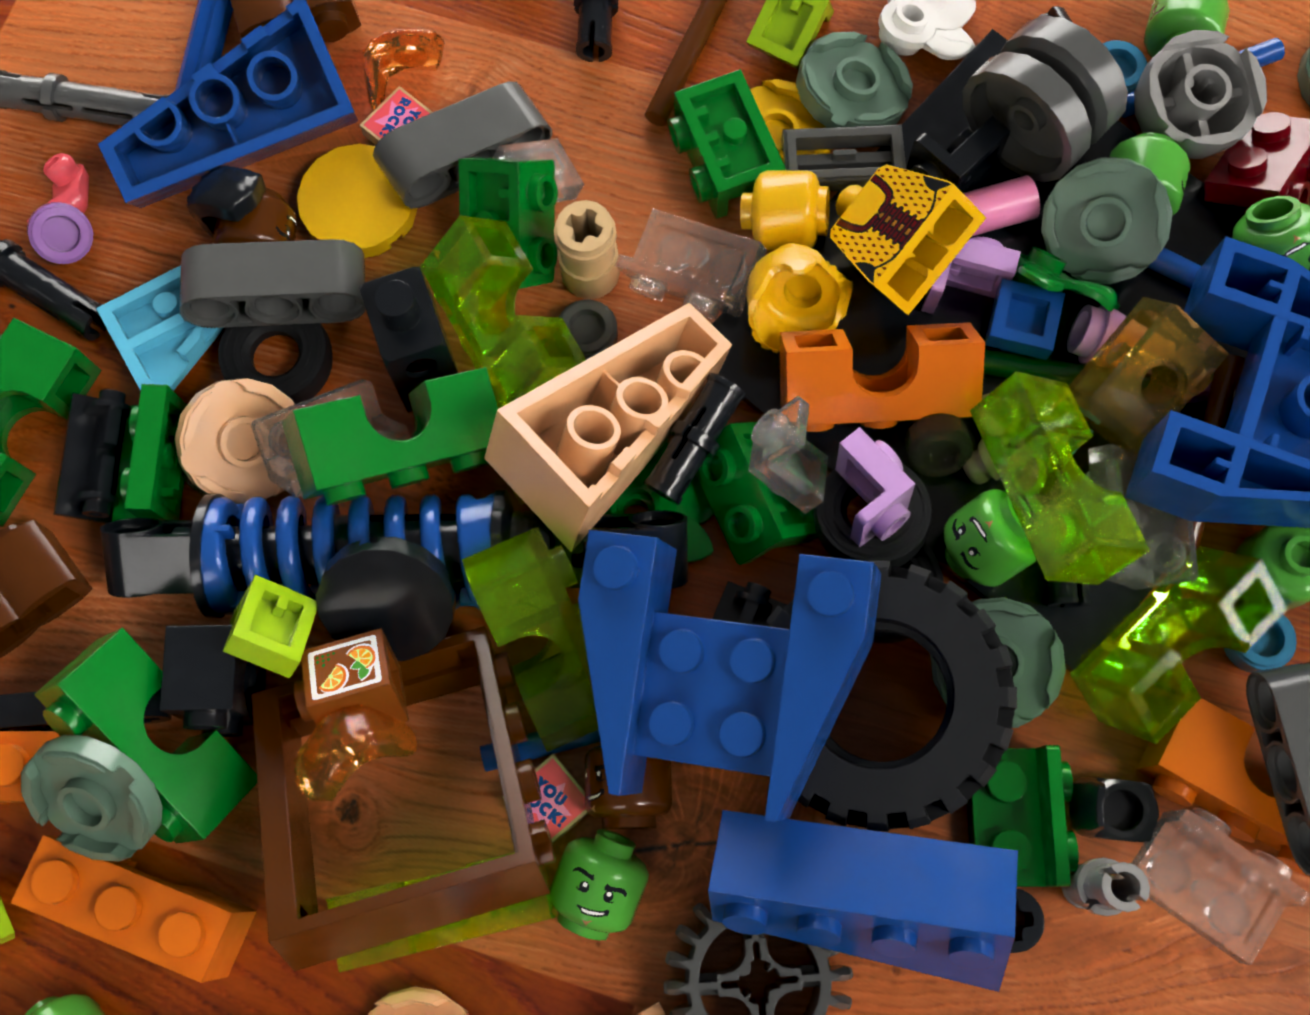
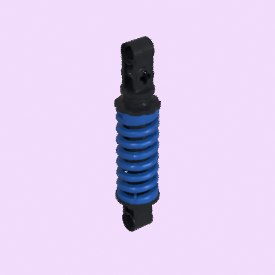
[100,490,688,618]

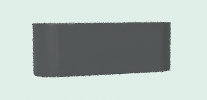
[373,81,552,208]
[180,239,365,328]
[1246,662,1310,876]

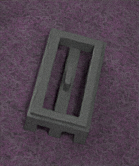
[781,125,906,192]

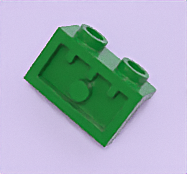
[668,69,786,219]
[458,157,558,289]
[112,384,187,521]
[696,421,818,565]
[967,745,1079,887]

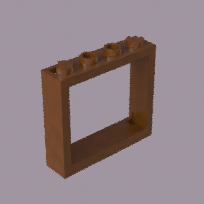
[251,626,556,971]

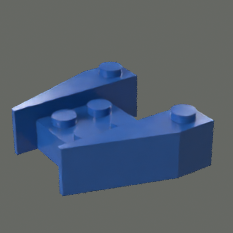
[1125,236,1310,528]
[578,530,882,822]

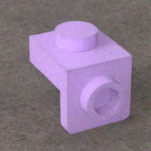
[921,237,1021,314]
[835,427,915,547]

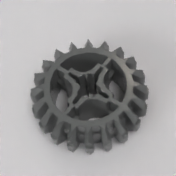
[664,903,853,1015]

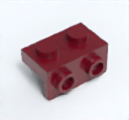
[1204,112,1310,208]

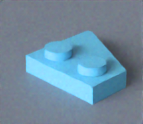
[96,265,224,391]

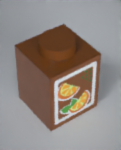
[294,628,409,744]

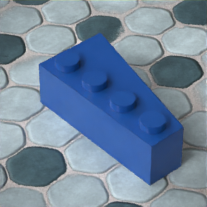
[98,0,358,208]
[708,810,1018,992]

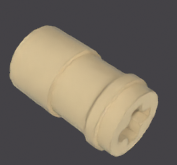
[553,200,620,300]

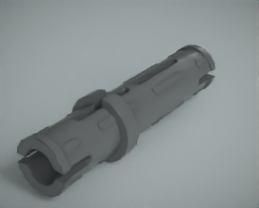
[0,70,169,126]

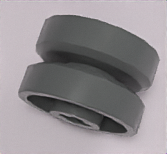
[963,16,1128,183]

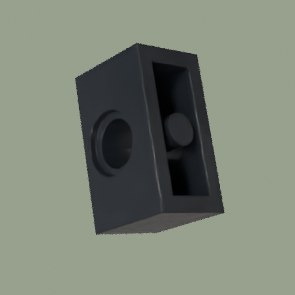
[160,625,266,737]

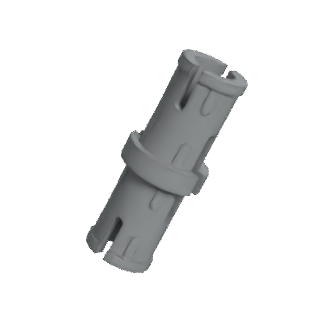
[1061,857,1150,916]

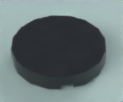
[316,537,456,661]

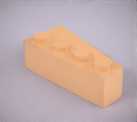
[484,303,732,552]

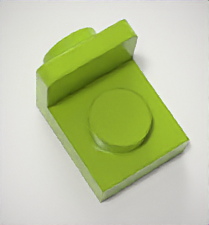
[746,0,834,69]
[223,575,318,678]

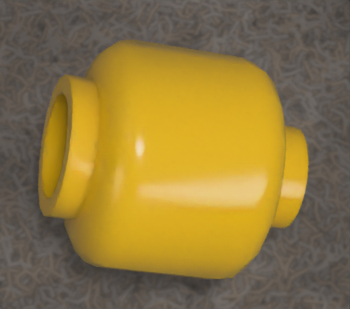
[740,170,830,251]

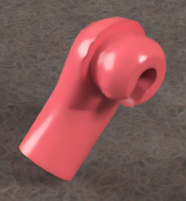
[26,153,89,222]

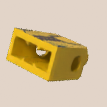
[830,164,986,315]

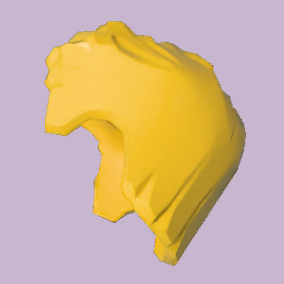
[746,243,853,353]

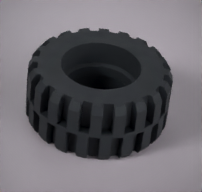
[766,561,1017,832]

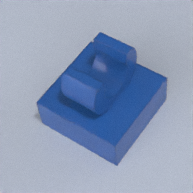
[985,278,1065,360]

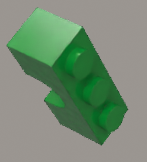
[0,317,102,527]
[282,367,498,506]
[34,627,257,844]

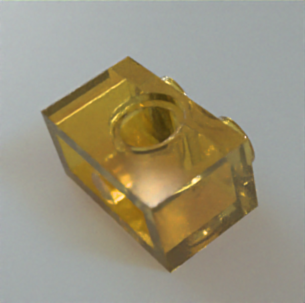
[1059,297,1229,456]

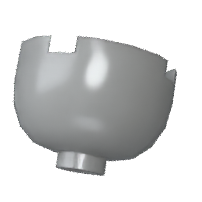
[1134,30,1267,159]

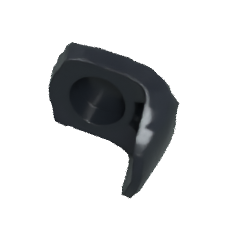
[186,166,266,238]
[1069,777,1159,842]

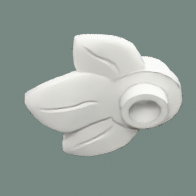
[878,0,976,60]

